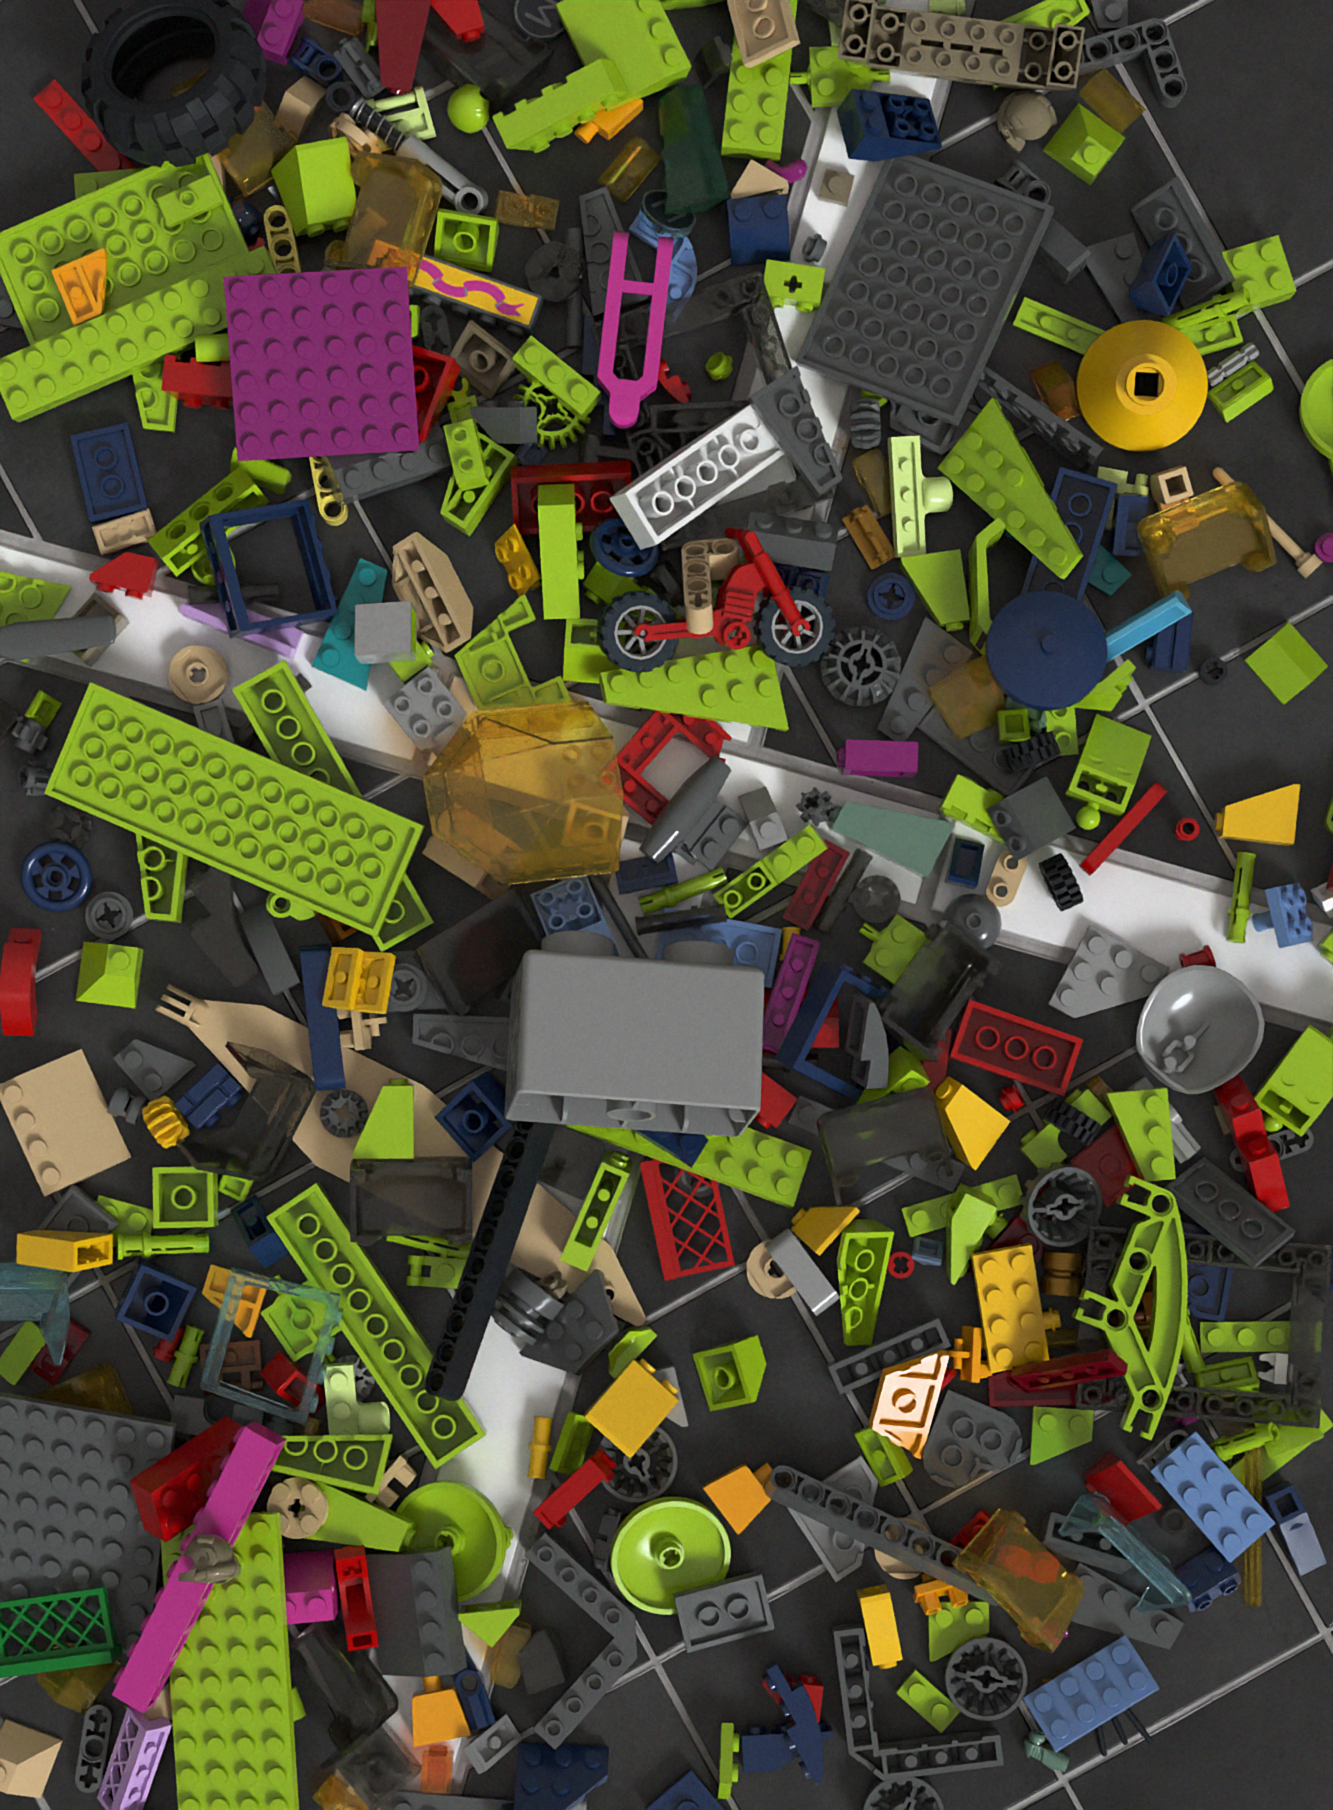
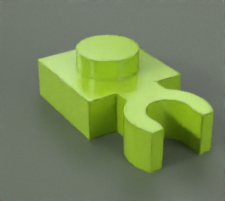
[447,378,481,428]

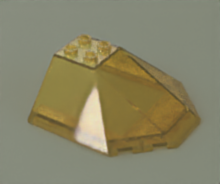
[422,701,623,885]

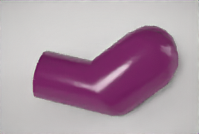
[764,159,808,184]

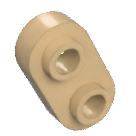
[985,849,1027,907]

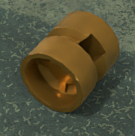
[1042,1251,1083,1296]

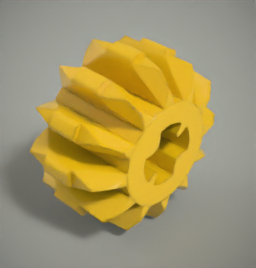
[142,1095,189,1149]

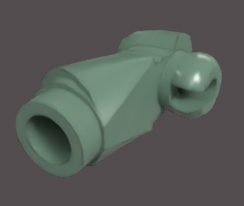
[1001,696,1047,736]
[1024,1729,1070,1772]

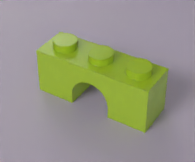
[512,336,601,422]
[1018,1088,1112,1170]

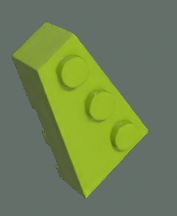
[440,431,519,537]

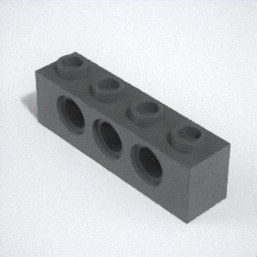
[826,1316,951,1395]

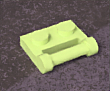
[367,85,436,151]

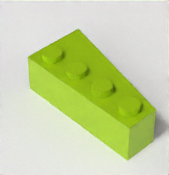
[492,58,628,153]
[135,833,189,923]
[271,1434,393,1496]

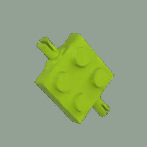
[789,46,890,108]
[859,914,949,998]
[260,1274,341,1364]

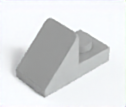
[462,1714,523,1774]

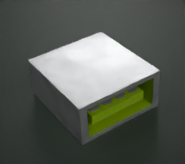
[355,601,417,664]

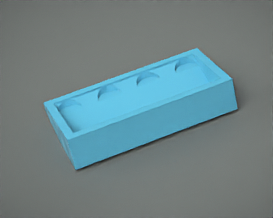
[1105,590,1192,663]

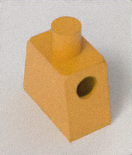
[574,99,643,144]
[702,1463,776,1535]
[412,1676,472,1747]

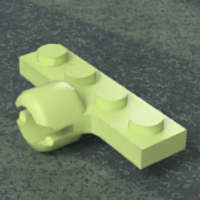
[887,435,953,557]
[323,1362,390,1436]

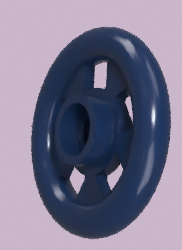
[590,517,659,577]
[20,841,92,912]

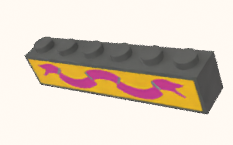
[362,236,543,337]

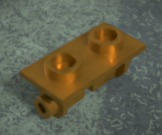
[842,505,894,570]

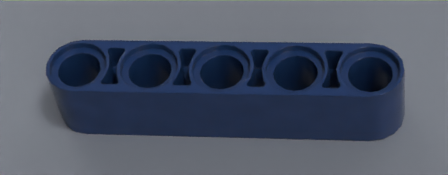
[299,943,345,1091]

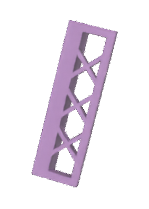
[178,588,304,660]
[97,1706,172,1810]

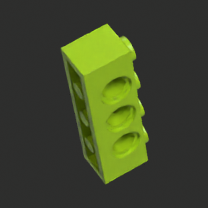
[147,466,269,577]

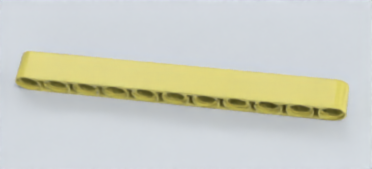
[264,205,348,526]

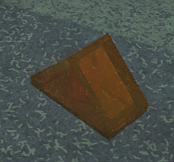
[1030,360,1081,420]

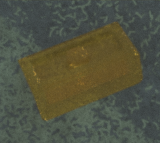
[1079,68,1146,134]
[597,137,661,203]

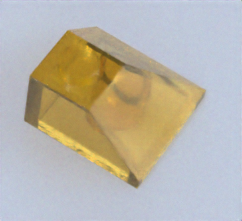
[927,655,1006,740]

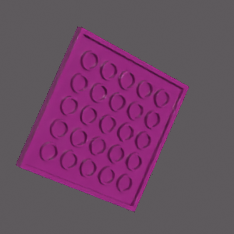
[224,267,419,461]

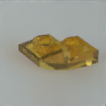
[494,190,559,230]
[851,448,892,517]
[312,1774,375,1810]

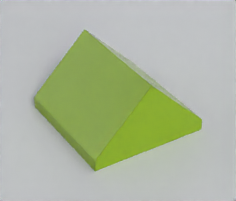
[434,208,499,272]
[1244,622,1328,705]
[458,1599,522,1648]

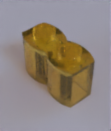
[490,1620,533,1689]

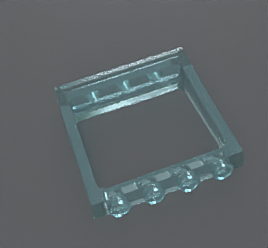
[199,1267,343,1425]

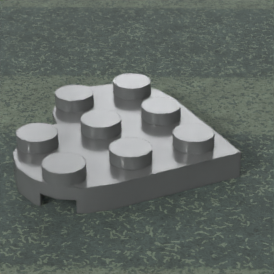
[922,1389,1022,1488]

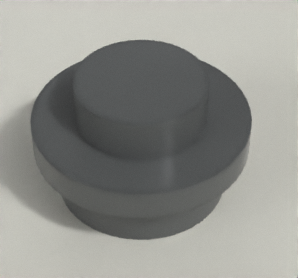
[802,233,827,263]

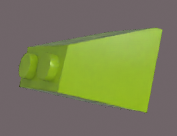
[271,136,358,237]

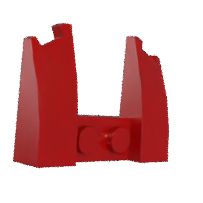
[596,710,732,826]

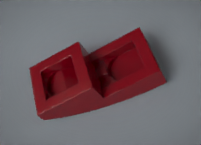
[29,1315,92,1386]

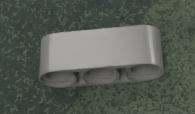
[764,1228,840,1316]

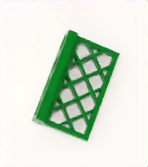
[0,1586,123,1678]

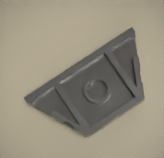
[889,401,983,457]
[519,1269,620,1376]

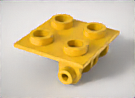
[494,524,542,597]

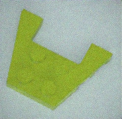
[454,594,572,711]

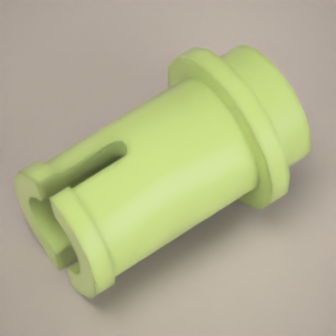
[928,0,966,16]

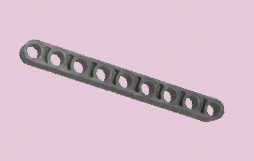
[764,1465,1018,1606]

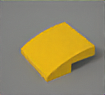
[322,947,396,1014]

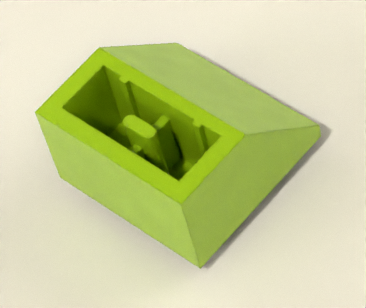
[563,618,626,684]

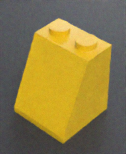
[584,1358,679,1458]

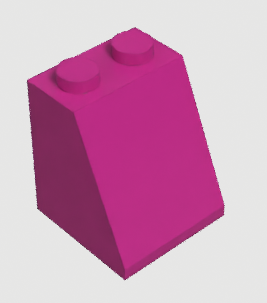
[283,1549,341,1625]

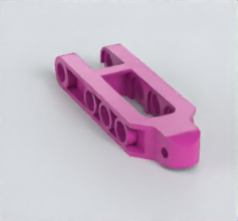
[597,231,674,429]

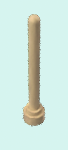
[1212,467,1323,579]

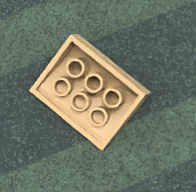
[0,1049,132,1197]

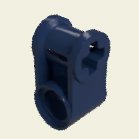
[286,35,344,89]

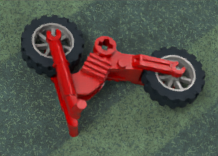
[597,527,836,673]

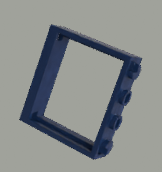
[199,499,338,639]
[775,961,921,1103]

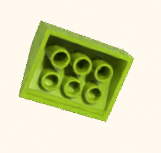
[555,0,692,112]

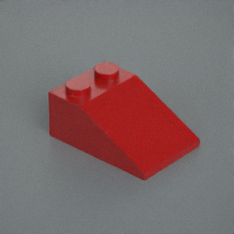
[412,345,461,443]
[1082,1451,1162,1523]

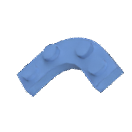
[629,206,697,328]

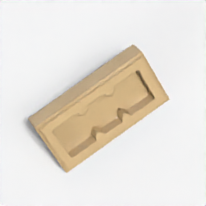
[92,508,157,556]

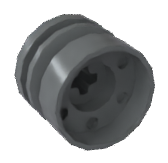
[491,1266,565,1346]

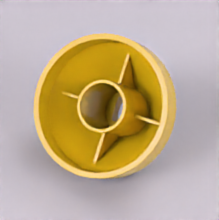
[1075,320,1208,452]

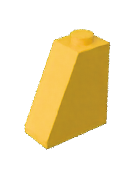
[1214,784,1300,846]
[931,1076,1011,1170]
[16,1230,113,1272]
[856,1584,903,1669]

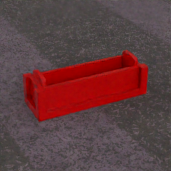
[532,1447,617,1530]

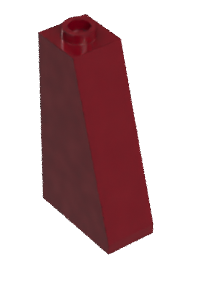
[375,0,432,95]

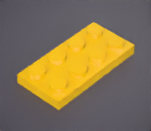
[970,1243,1049,1373]

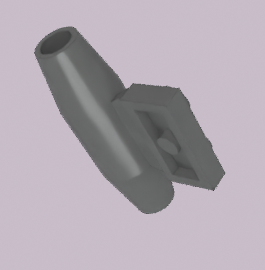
[639,756,748,871]

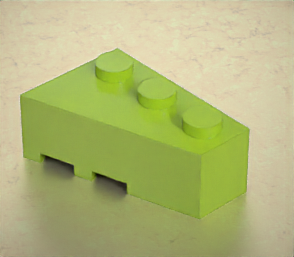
[937,774,1006,846]
[1102,1087,1176,1182]

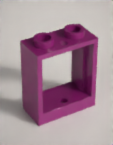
[836,739,918,778]

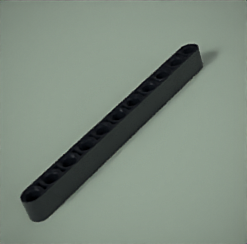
[425,1121,557,1402]

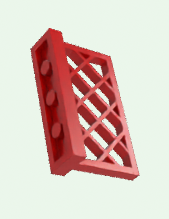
[639,1159,735,1281]

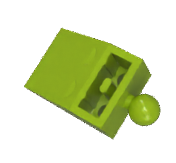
[1064,714,1152,830]
[1254,1024,1333,1137]

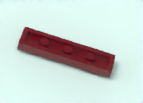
[1011,1349,1128,1391]

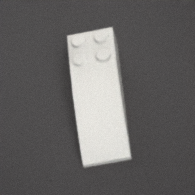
[609,404,785,550]

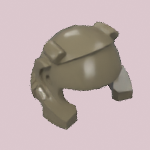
[997,90,1057,153]
[178,1533,241,1584]

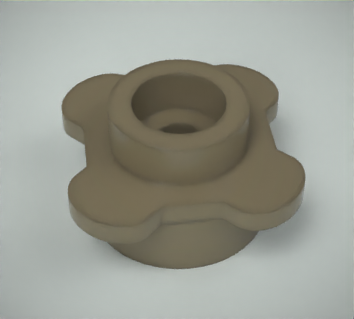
[535,1271,568,1300]

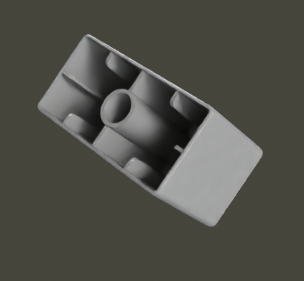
[504,931,764,1137]

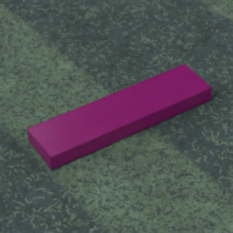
[762,933,821,1053]

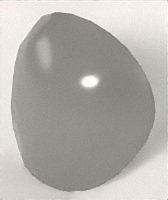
[1136,965,1265,1094]

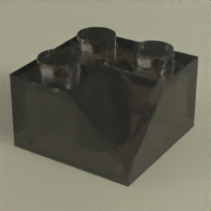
[538,1124,607,1200]
[334,1719,423,1810]

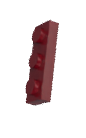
[781,839,850,932]

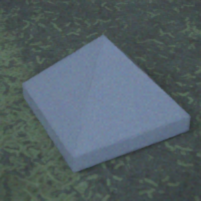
[514,439,549,466]
[911,1236,944,1265]

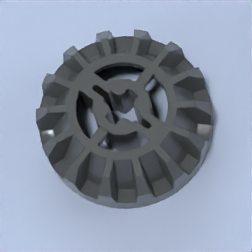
[820,625,901,708]
[1019,1162,1102,1247]
[597,1425,678,1502]
[944,1635,1027,1721]
[863,1776,944,1810]

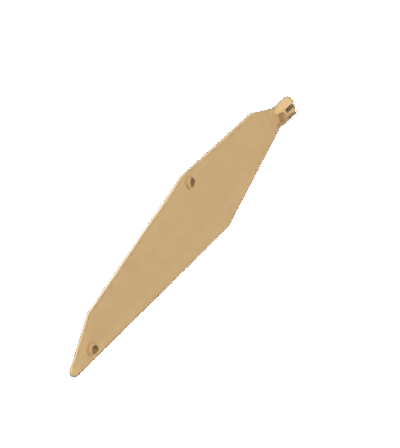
[155,984,646,1326]

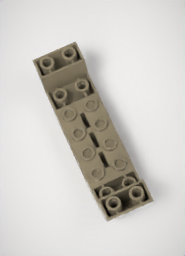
[838,0,1085,91]

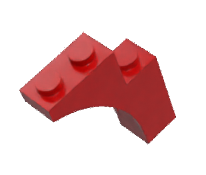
[1212,1075,1290,1213]

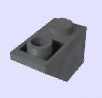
[470,401,537,444]

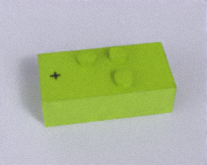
[538,484,584,620]

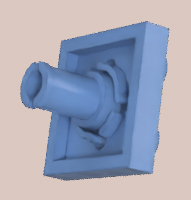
[1252,883,1313,948]

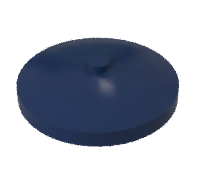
[985,591,1107,711]

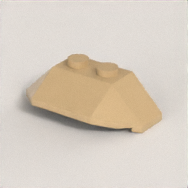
[392,532,474,653]

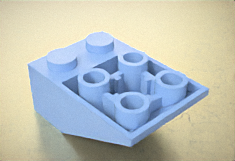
[530,872,620,956]

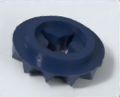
[867,573,915,621]

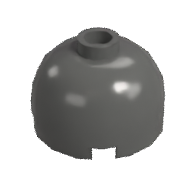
[941,893,1002,953]

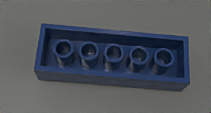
[1020,467,1118,603]

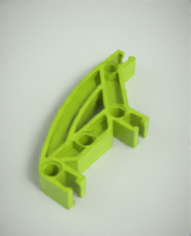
[1071,1175,1188,1441]

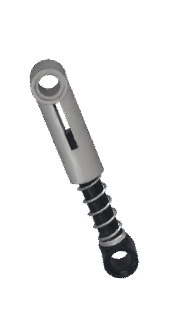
[326,80,488,215]

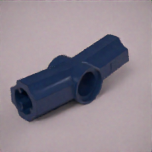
[451,1644,496,1731]

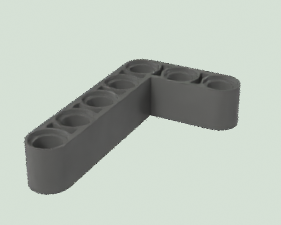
[1078,18,1187,108]

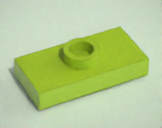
[156,174,224,228]

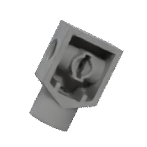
[382,666,483,774]

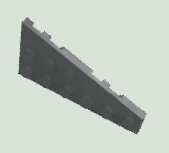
[977,366,1104,474]

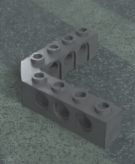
[524,1529,637,1750]
[832,1622,1004,1781]

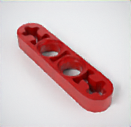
[1079,781,1168,876]

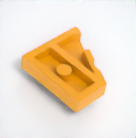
[51,248,108,326]
[202,1264,269,1338]

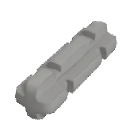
[1207,342,1259,386]

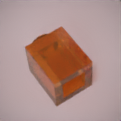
[420,1745,454,1794]

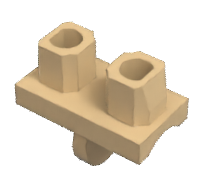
[337,1009,387,1051]
[365,1453,418,1509]

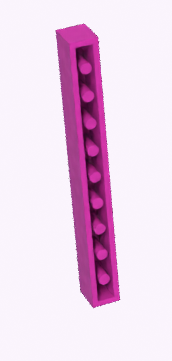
[112,1421,287,1713]

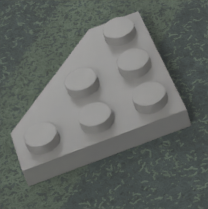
[1047,925,1169,1019]
[787,1455,878,1582]

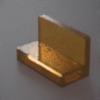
[302,0,366,38]

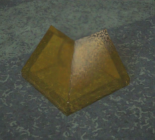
[36,1643,120,1714]

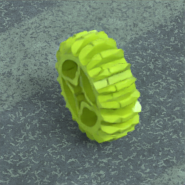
[513,377,592,450]

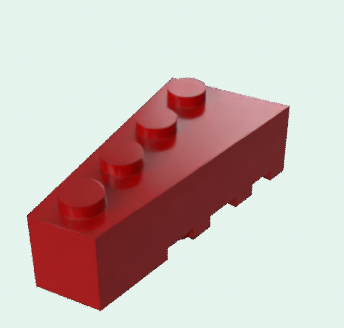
[161,355,233,410]

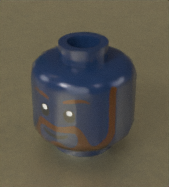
[228,196,261,240]

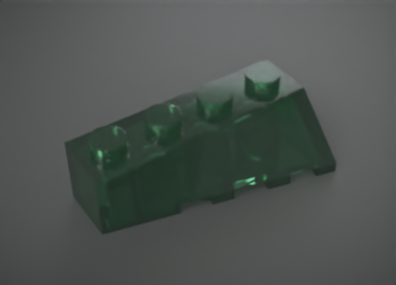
[658,85,731,214]

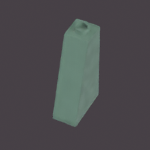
[830,801,955,879]

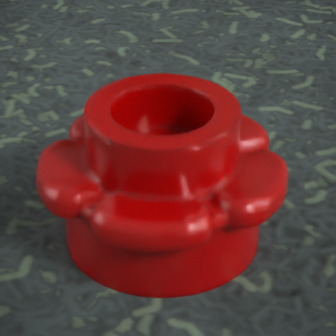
[999,1084,1025,1113]

